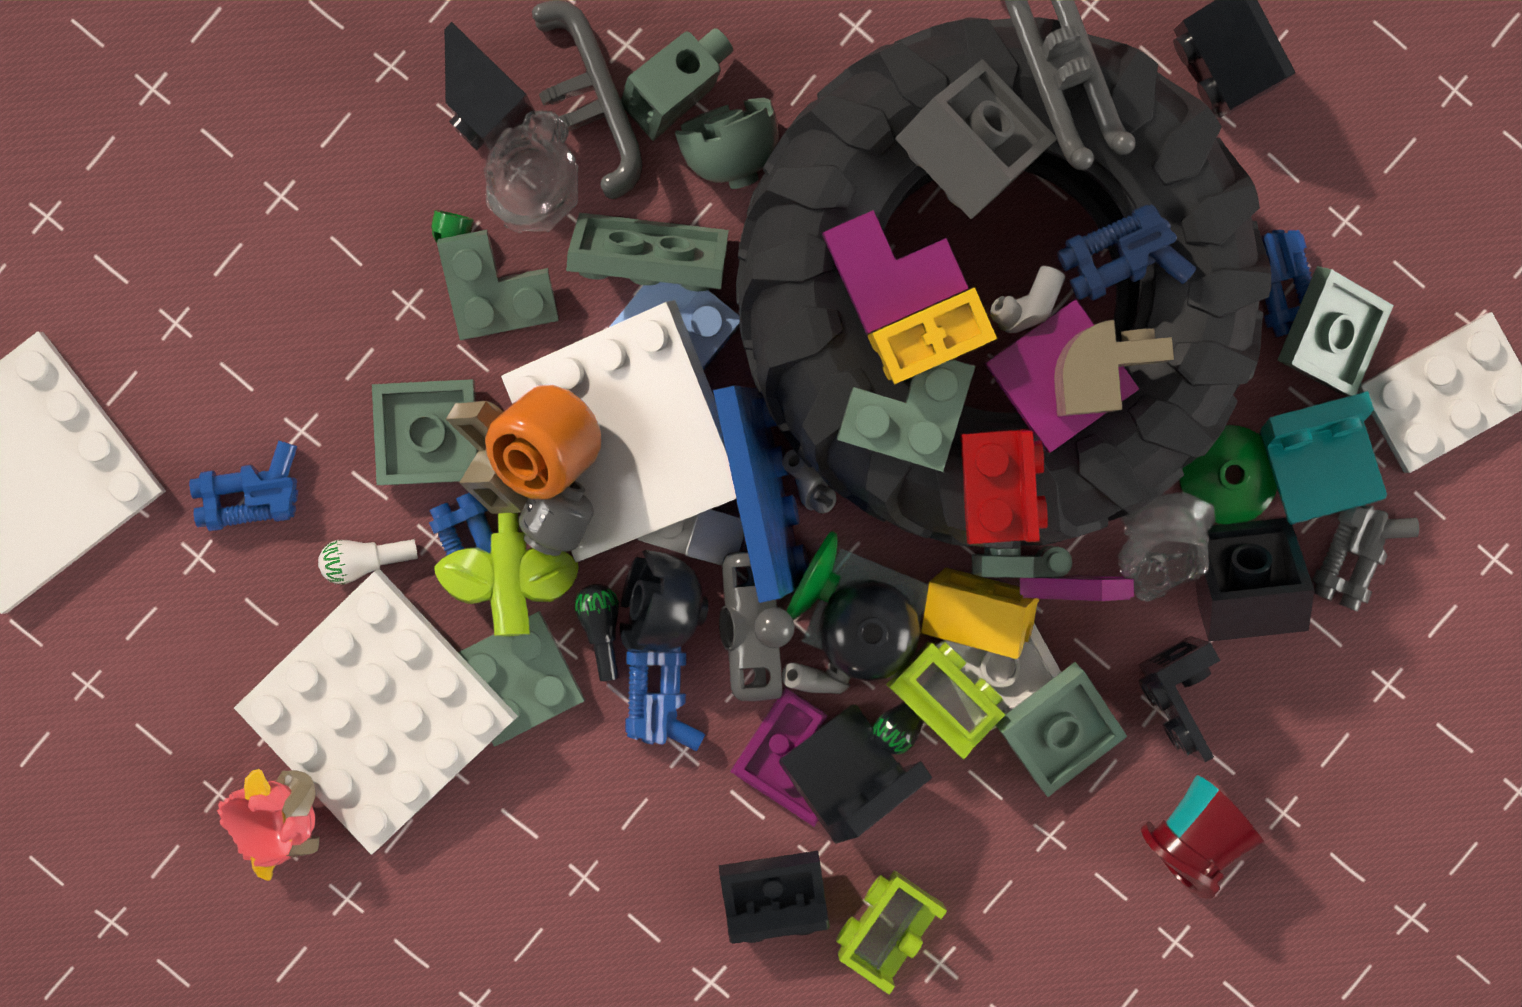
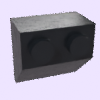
[1173,0,1296,118]
[444,22,535,154]
[1190,518,1315,642]

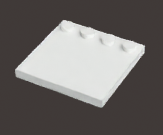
[501,300,736,562]
[0,331,166,614]

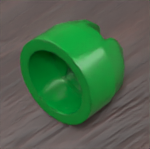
[431,210,474,243]

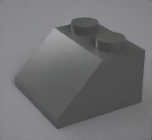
[895,59,1057,219]

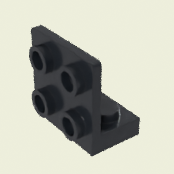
[1138,636,1221,763]
[779,705,932,844]

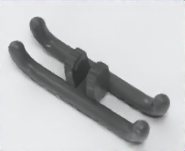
[532,0,643,199]
[1004,0,1136,170]

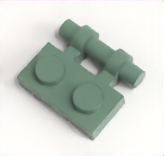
[971,546,1072,578]

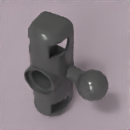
[719,551,795,701]

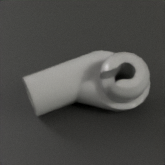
[990,266,1065,333]
[782,449,836,514]
[782,662,851,694]

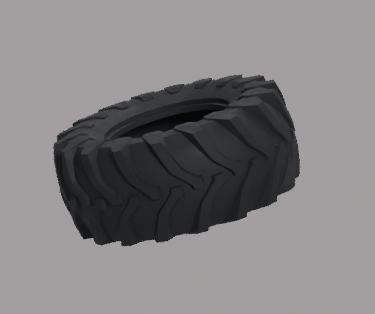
[736,17,1271,549]

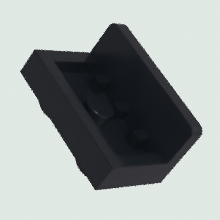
[719,851,830,944]

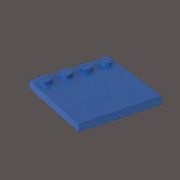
[713,386,809,603]

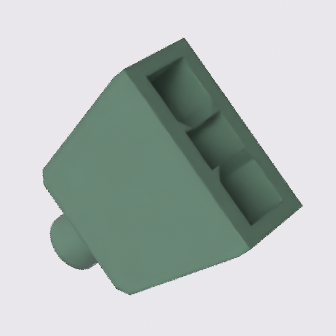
[621,28,733,141]

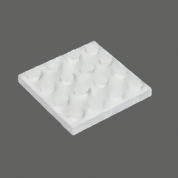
[234,569,518,855]

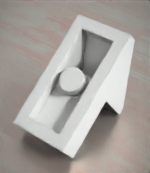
[638,509,744,565]

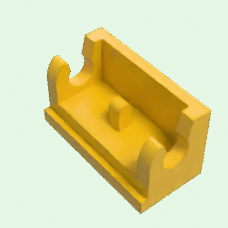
[867,288,997,384]
[921,567,1039,659]

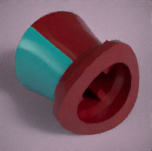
[1141,775,1264,899]

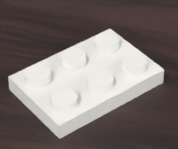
[1358,312,1522,473]

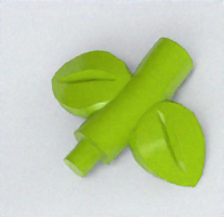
[434,513,579,636]

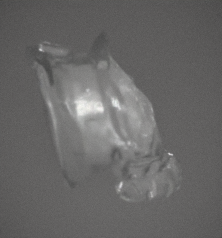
[484,110,578,233]
[1118,492,1216,602]

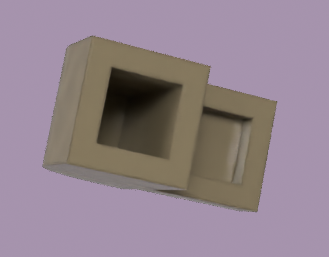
[1054,320,1174,417]
[446,401,528,514]

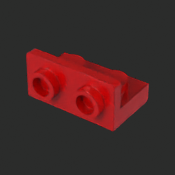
[960,429,1048,544]

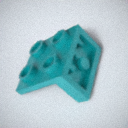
[1260,391,1387,524]

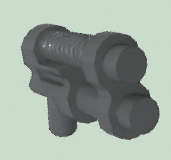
[1312,505,1419,612]

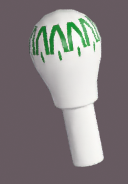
[318,539,418,585]

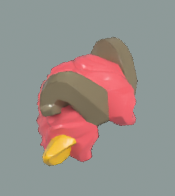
[217,769,320,881]

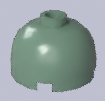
[675,98,780,189]

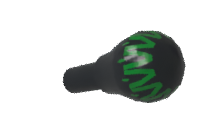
[574,584,619,681]
[873,669,951,755]

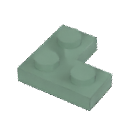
[437,229,559,340]
[837,359,975,472]

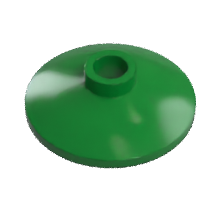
[1179,425,1278,524]
[787,531,842,621]

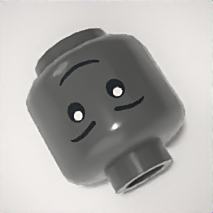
[519,481,594,556]

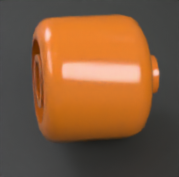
[485,385,601,499]

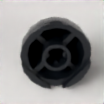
[620,550,708,653]
[818,579,921,682]

